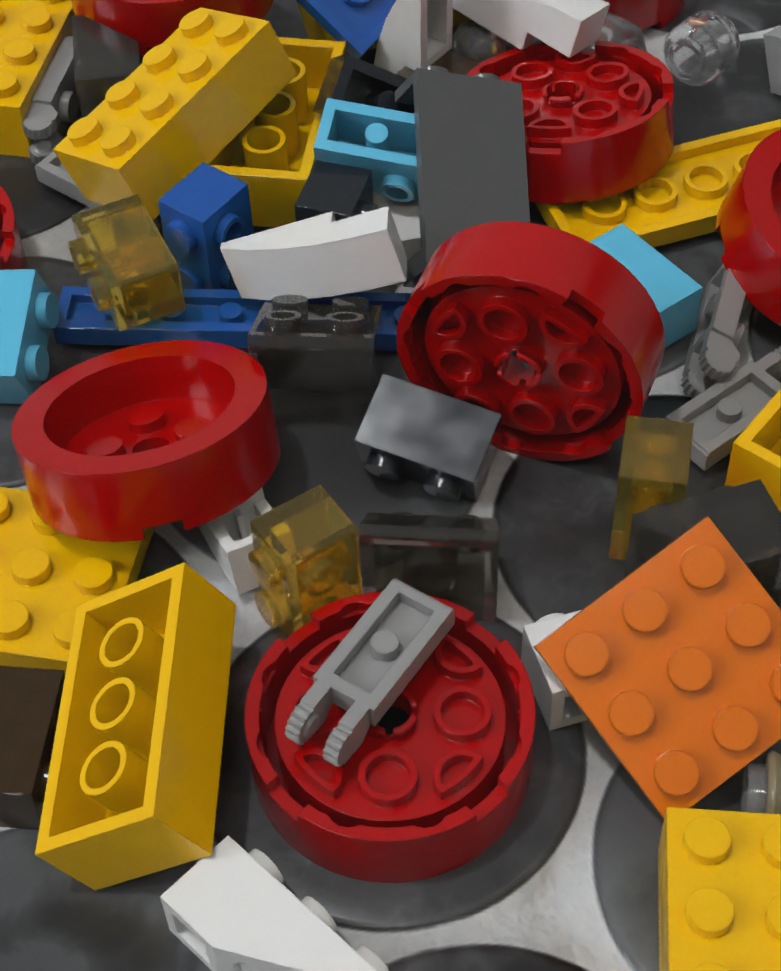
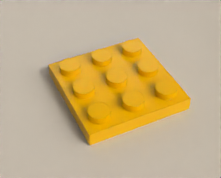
[0,487,155,673]

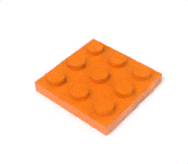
[533,516,781,820]

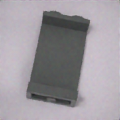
[395,66,530,288]

